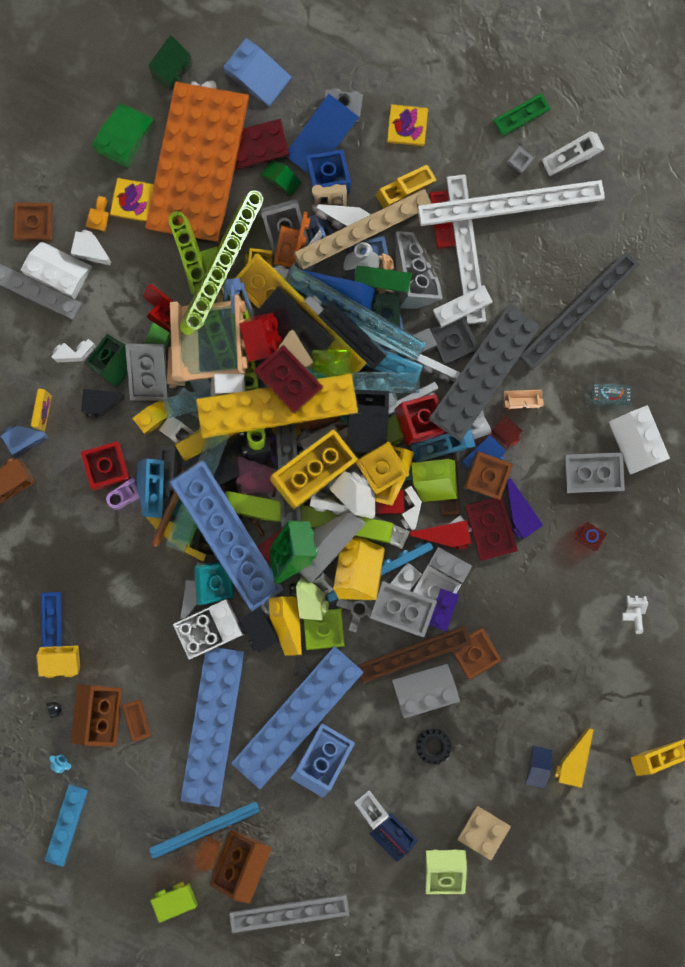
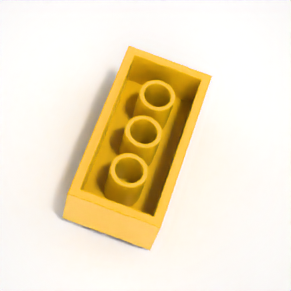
[270,429,358,510]

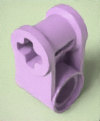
[106,478,139,510]

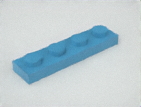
[45,784,88,867]

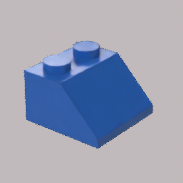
[306,150,351,200]

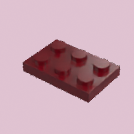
[235,118,290,170]
[254,344,324,414]
[465,496,518,561]

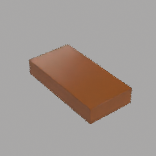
[122,699,152,742]

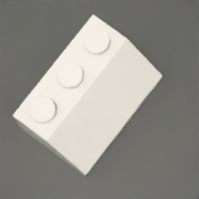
[21,241,92,299]
[608,405,670,475]

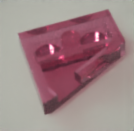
[237,457,278,494]

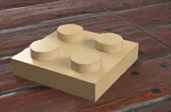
[457,806,511,860]

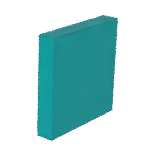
[194,561,233,605]

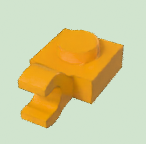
[86,196,110,232]

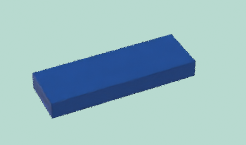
[41,592,62,647]

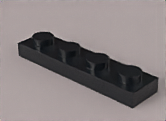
[318,301,388,369]

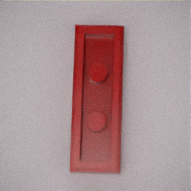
[429,190,456,249]

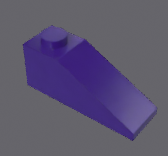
[506,478,543,540]

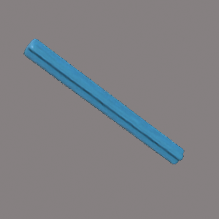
[150,802,260,859]

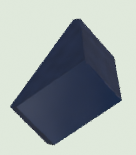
[525,746,553,789]

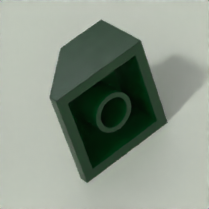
[148,35,192,91]
[84,334,128,387]

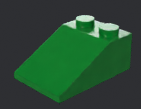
[92,103,154,168]
[269,521,317,584]

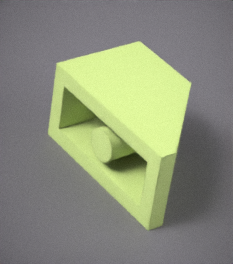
[296,575,329,620]

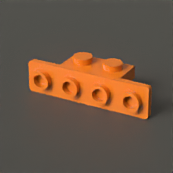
[274,212,310,286]

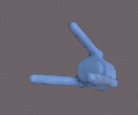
[308,214,334,242]
[221,278,254,319]

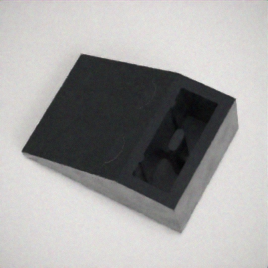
[347,390,389,453]

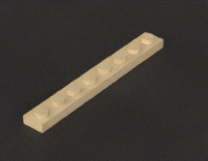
[293,189,431,270]

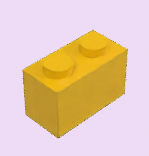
[37,645,80,678]

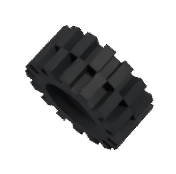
[416,729,452,765]

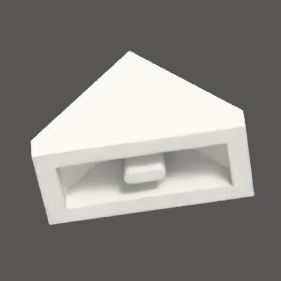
[210,374,245,397]
[354,790,389,829]

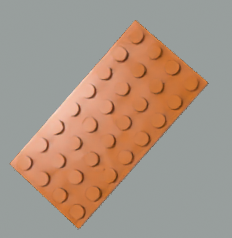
[145,81,249,243]

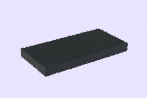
[254,286,336,364]
[181,434,267,487]

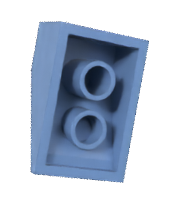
[224,38,292,107]
[290,723,355,798]

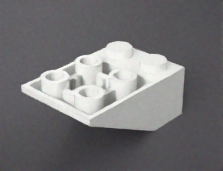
[173,600,245,660]

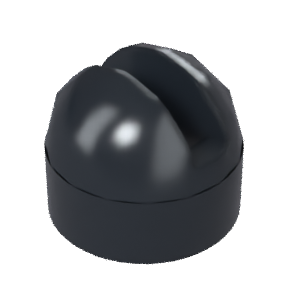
[46,702,62,719]

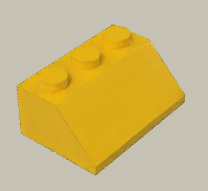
[333,537,385,600]

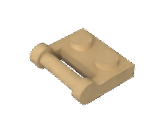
[312,184,347,213]

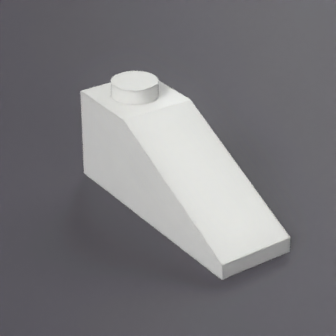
[541,131,605,176]

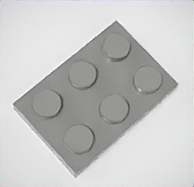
[125,344,169,401]
[564,453,625,493]
[369,581,437,637]

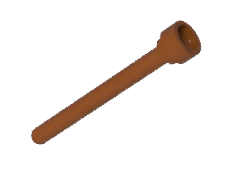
[152,461,185,547]

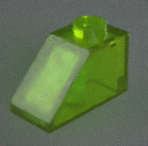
[312,350,351,377]

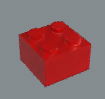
[239,313,282,361]
[394,394,446,445]
[81,441,131,491]

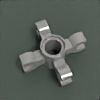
[336,598,371,632]

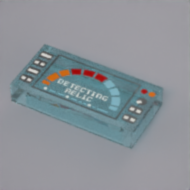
[592,384,632,405]

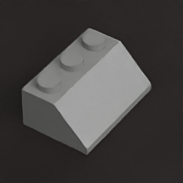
[392,664,460,718]

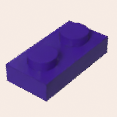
[429,589,459,632]

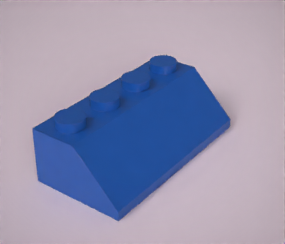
[291,268,375,313]

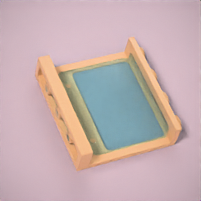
[170,295,248,382]

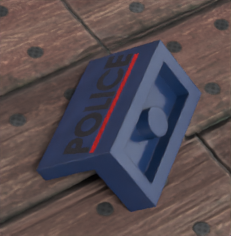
[370,812,418,862]

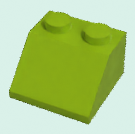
[412,459,458,503]

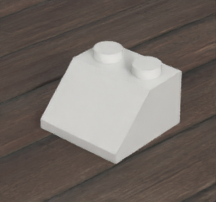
[330,471,375,519]

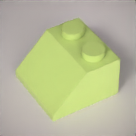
[425,850,467,894]

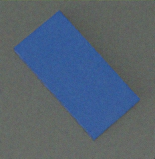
[287,94,359,173]

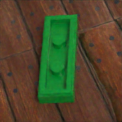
[493,93,551,137]
[354,265,412,293]

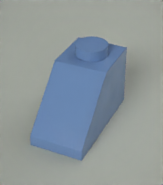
[1,426,49,457]

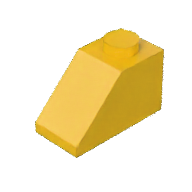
[132,401,176,436]

